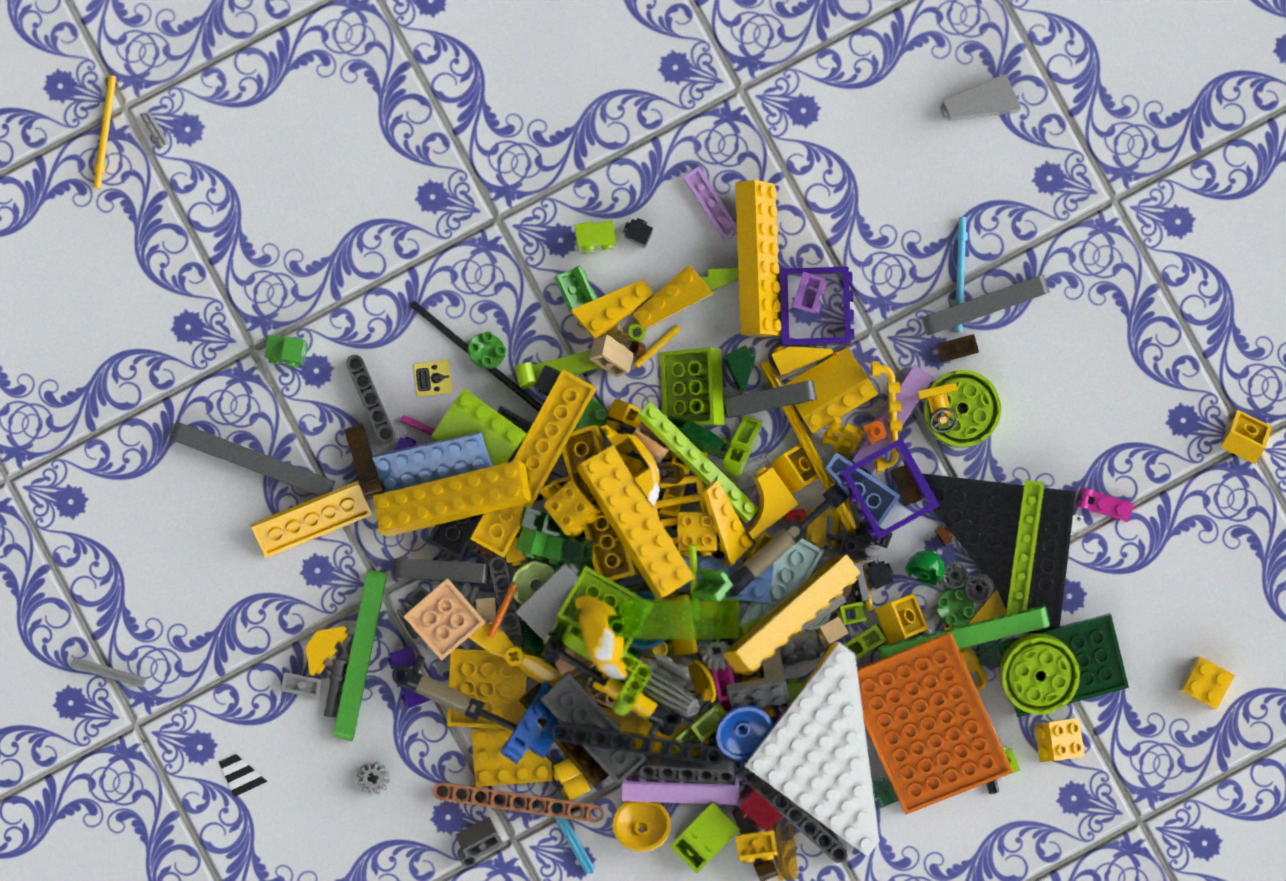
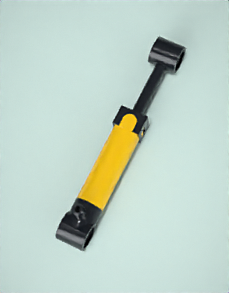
[541,636,682,737]

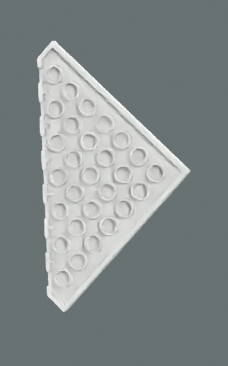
[744,642,880,856]

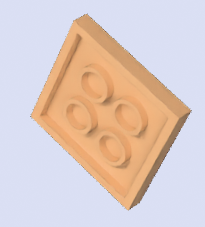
[403,578,486,661]

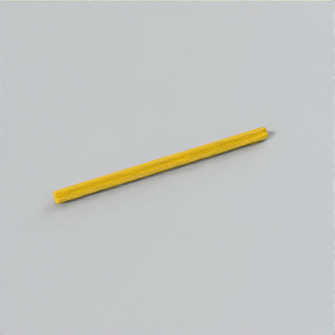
[760,361,856,532]

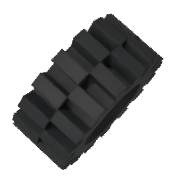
[855,521,893,548]

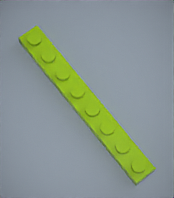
[637,402,759,524]
[1006,479,1045,635]

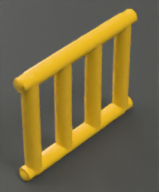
[648,474,708,545]

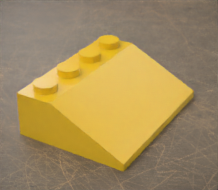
[783,347,878,435]

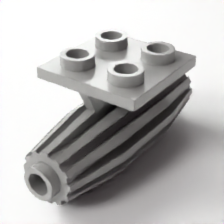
[641,654,700,717]

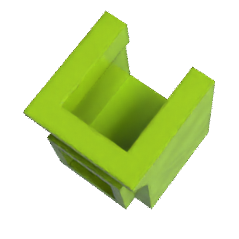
[836,602,867,625]

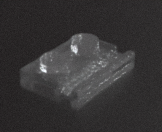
[733,453,771,491]

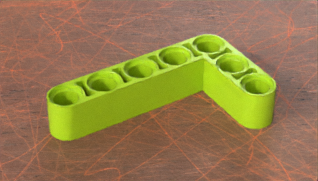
[514,350,601,389]
[562,622,652,715]

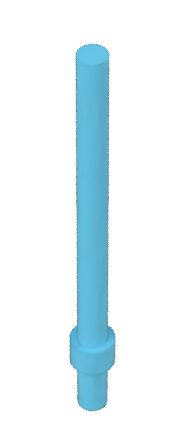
[955,217,968,332]

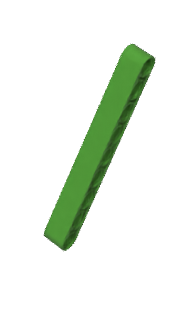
[333,569,387,742]
[878,606,1050,659]

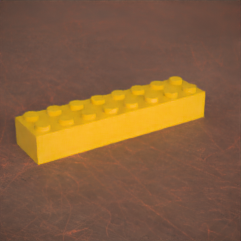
[735,180,781,338]
[562,425,641,582]
[576,445,695,601]
[373,460,532,537]
[722,555,860,673]

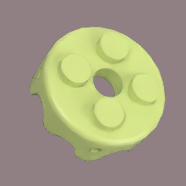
[512,561,556,604]

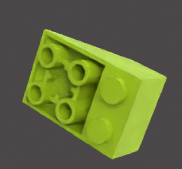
[669,802,740,874]

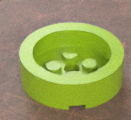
[922,370,1001,448]
[999,634,1080,714]

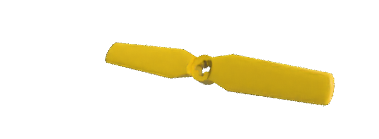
[468,621,563,687]

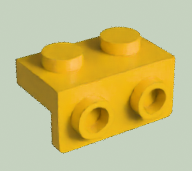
[735,830,777,863]

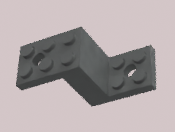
[727,630,821,709]

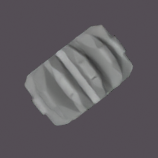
[700,639,731,672]
[357,762,390,795]

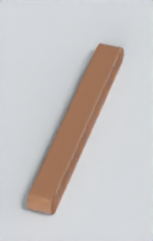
[433,783,605,823]

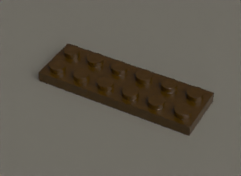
[519,683,609,788]

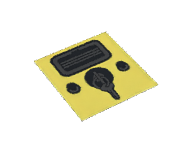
[413,360,453,397]

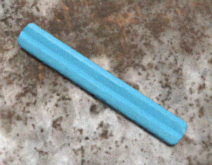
[552,803,594,874]

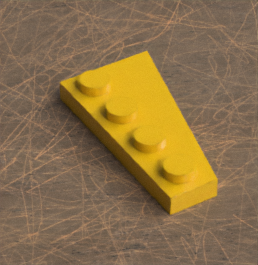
[633,264,714,330]
[571,280,654,339]
[702,480,753,567]

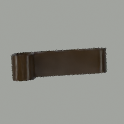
[344,424,384,500]
[731,808,779,881]

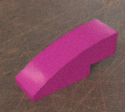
[711,665,735,713]

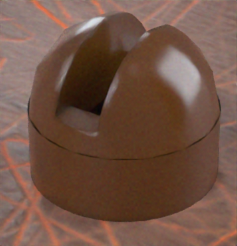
[629,341,646,357]

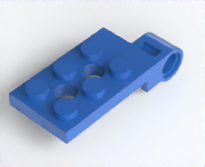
[500,682,562,764]

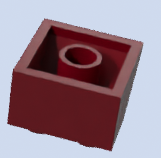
[736,784,783,833]

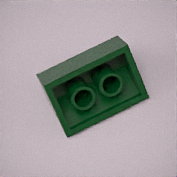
[724,345,756,395]

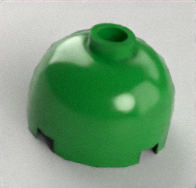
[905,549,945,585]

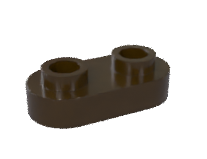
[656,462,684,484]

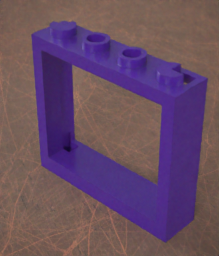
[779,267,854,347]
[839,438,940,540]

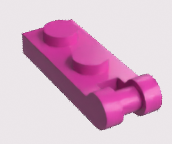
[1077,488,1134,522]

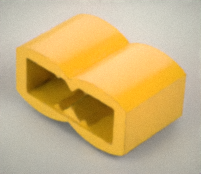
[552,758,591,801]

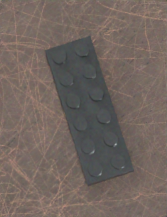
[540,672,647,785]

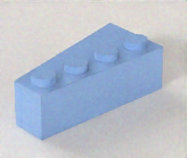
[826,452,900,527]

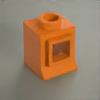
[862,420,888,446]

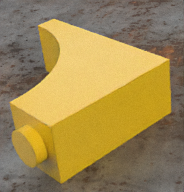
[745,466,798,539]

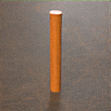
[487,583,518,639]

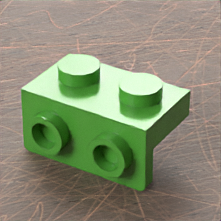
[554,265,596,312]
[691,568,733,601]

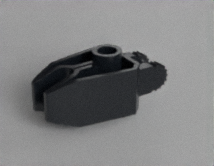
[824,532,880,561]

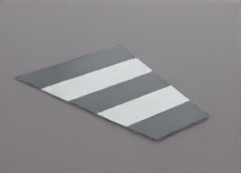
[219,754,268,797]

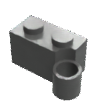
[455,817,503,868]

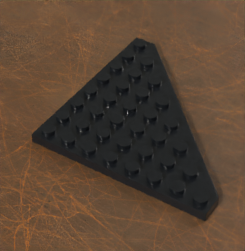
[922,473,1076,634]

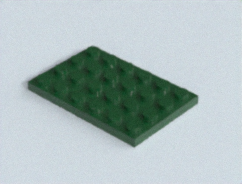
[998,613,1129,718]

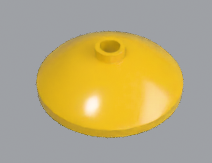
[613,801,671,852]

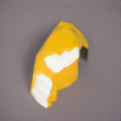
[601,425,660,506]
[574,596,627,679]
[640,655,716,702]

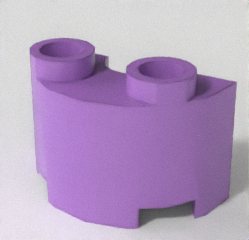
[792,272,827,314]

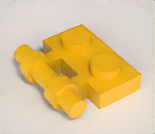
[822,417,864,459]

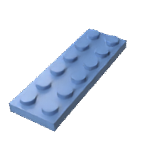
[373,431,492,493]
[673,554,774,605]

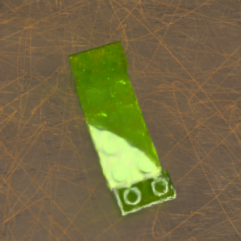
[622,598,740,640]

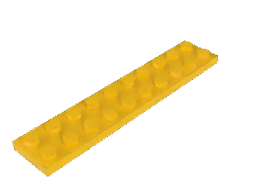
[470,369,597,558]

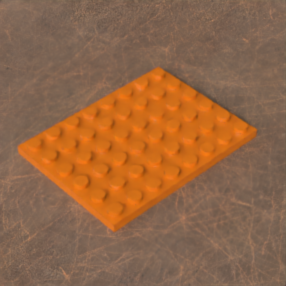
[857,631,1013,815]

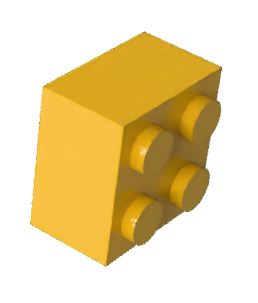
[1179,657,1235,709]

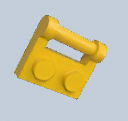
[806,508,840,548]

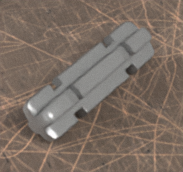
[142,112,168,148]

